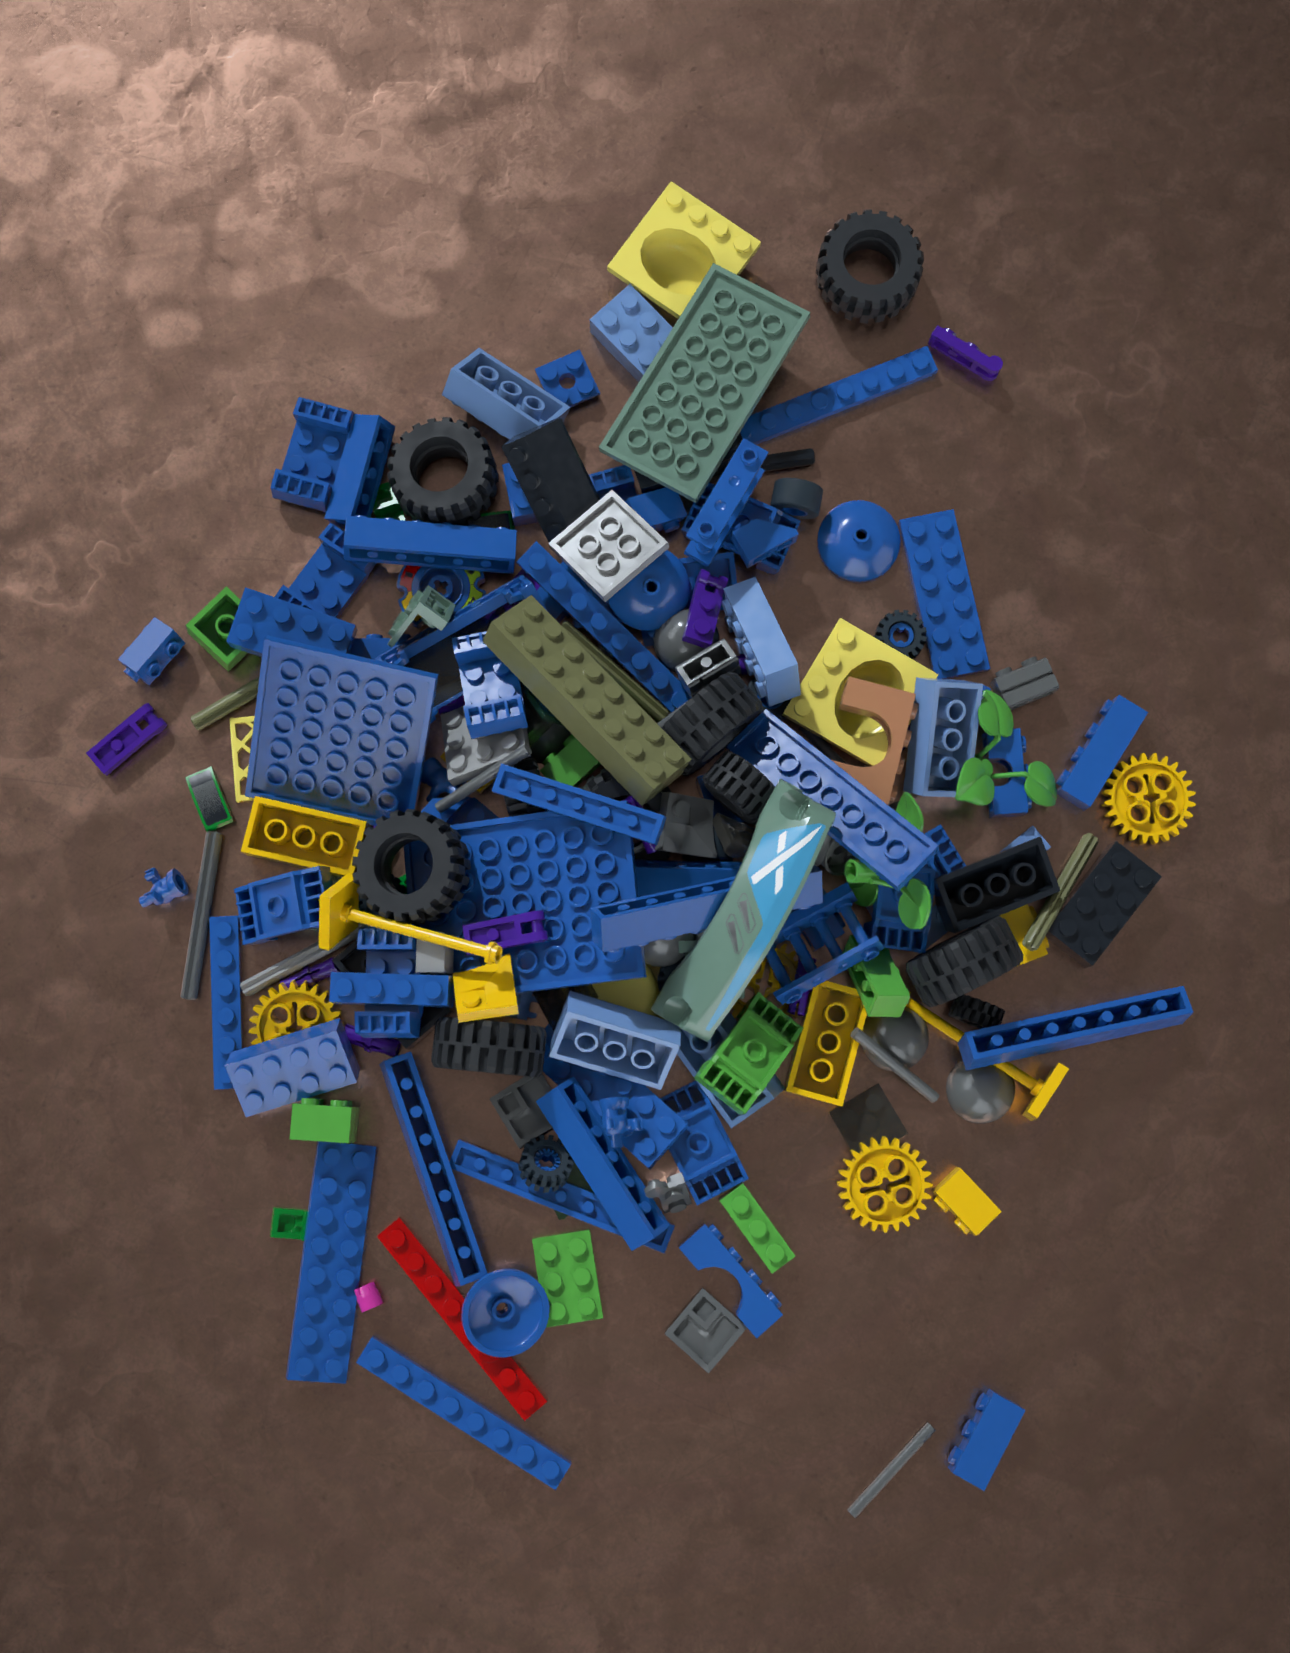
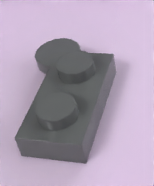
[644,1172,692,1213]

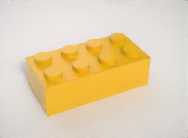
[241,796,371,877]
[783,981,867,1107]

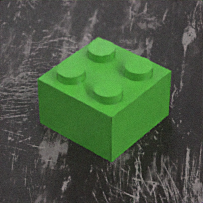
[186,586,248,672]
[290,1098,360,1143]

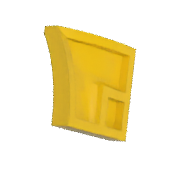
[452,954,519,1023]

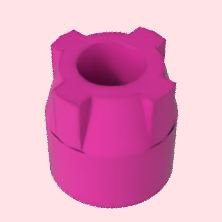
[354,1282,383,1313]

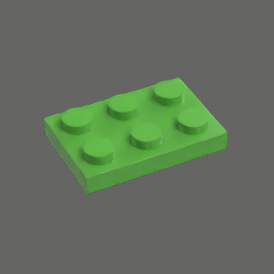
[532,1229,603,1328]

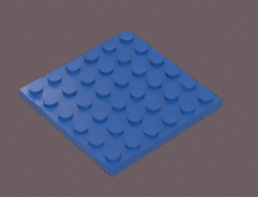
[245,635,439,826]

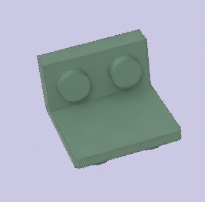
[387,585,456,648]

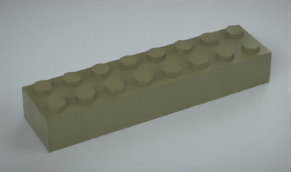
[483,595,691,806]

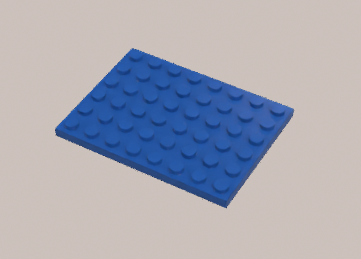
[403,800,647,1001]

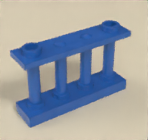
[684,438,769,568]
[766,882,884,1005]

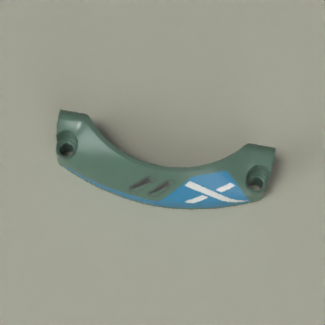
[651,779,836,1042]

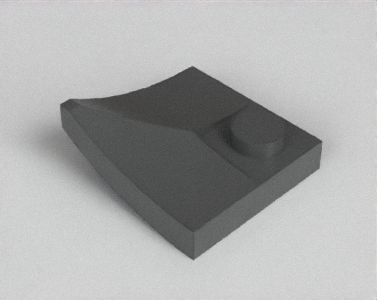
[655,792,717,858]
[490,1074,554,1149]
[664,1288,747,1374]

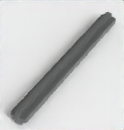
[180,831,222,1000]

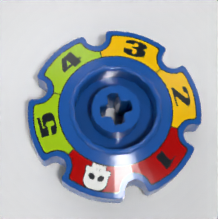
[397,565,487,632]

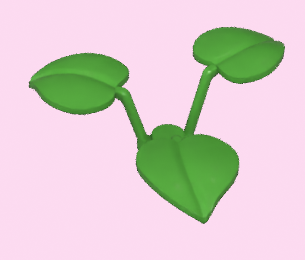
[955,690,1057,807]
[844,792,931,929]

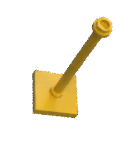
[319,872,503,964]
[905,991,1069,1121]

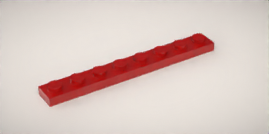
[377,1217,548,1421]

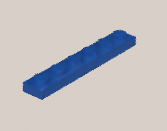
[492,763,667,845]
[209,915,244,1090]

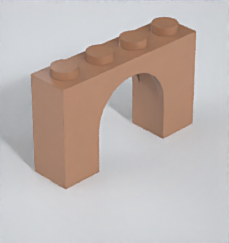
[832,676,918,805]

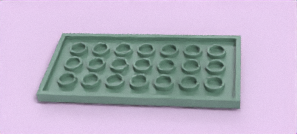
[599,263,810,503]

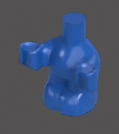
[421,757,465,803]
[139,867,189,908]
[599,1097,643,1149]

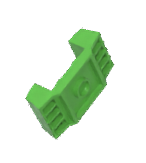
[694,992,804,1115]

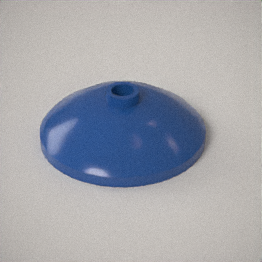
[817,500,901,582]
[607,550,690,631]
[461,1269,549,1357]

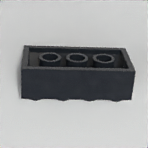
[501,417,600,543]
[934,837,1061,933]

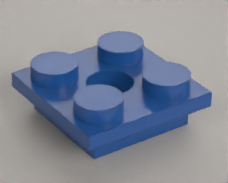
[535,349,600,408]

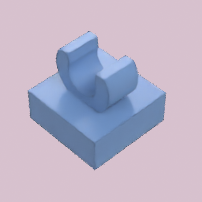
[506,992,540,1020]

